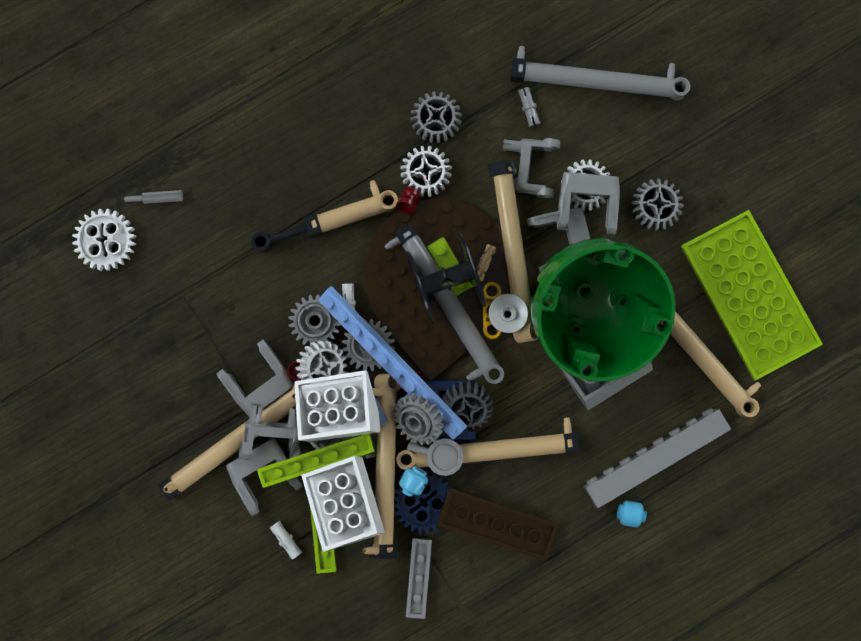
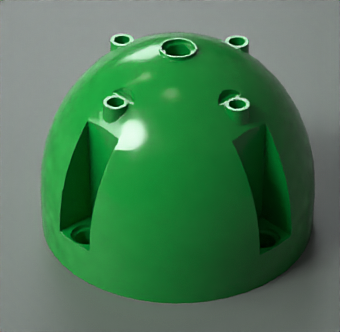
[531,238,675,381]

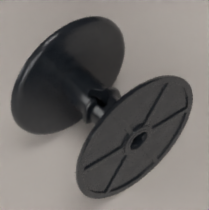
[406,232,486,325]

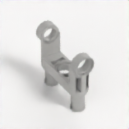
[503,138,561,198]
[239,403,300,460]

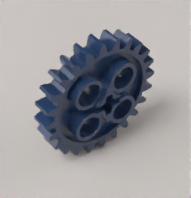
[394,470,449,534]

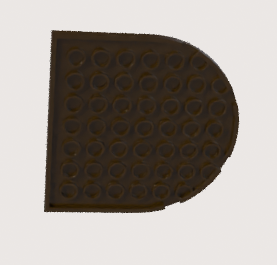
[364,198,539,381]

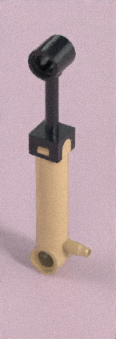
[251,180,398,253]

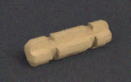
[477,244,496,281]

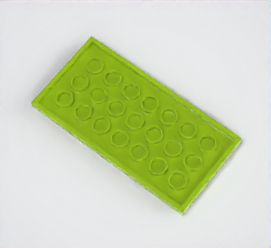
[681,210,823,380]

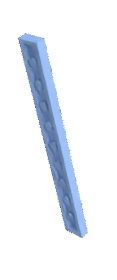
[318,286,467,440]

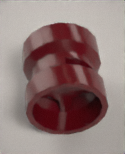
[396,187,421,214]
[287,361,302,381]

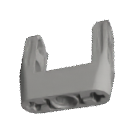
[557,173,620,235]
[526,207,590,272]
[216,339,295,417]
[226,438,303,516]

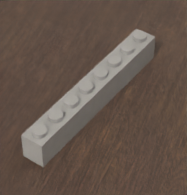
[583,408,731,508]

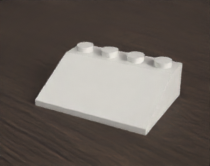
[295,370,380,442]
[301,456,385,552]

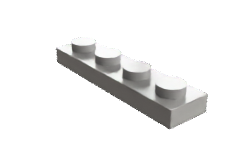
[406,538,432,619]

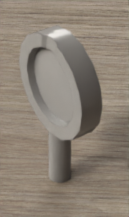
[407,438,463,476]

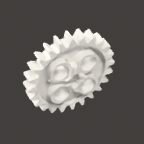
[72,209,136,271]

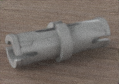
[518,87,541,128]

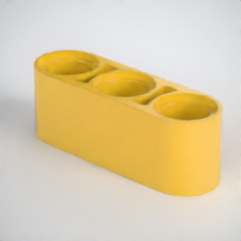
[483,282,501,339]

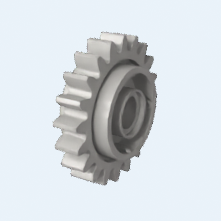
[288,294,341,347]
[342,319,395,372]
[392,393,444,445]

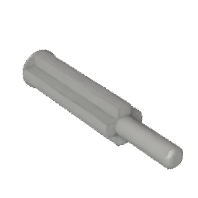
[124,190,183,204]

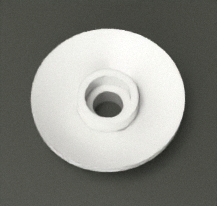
[489,294,528,333]

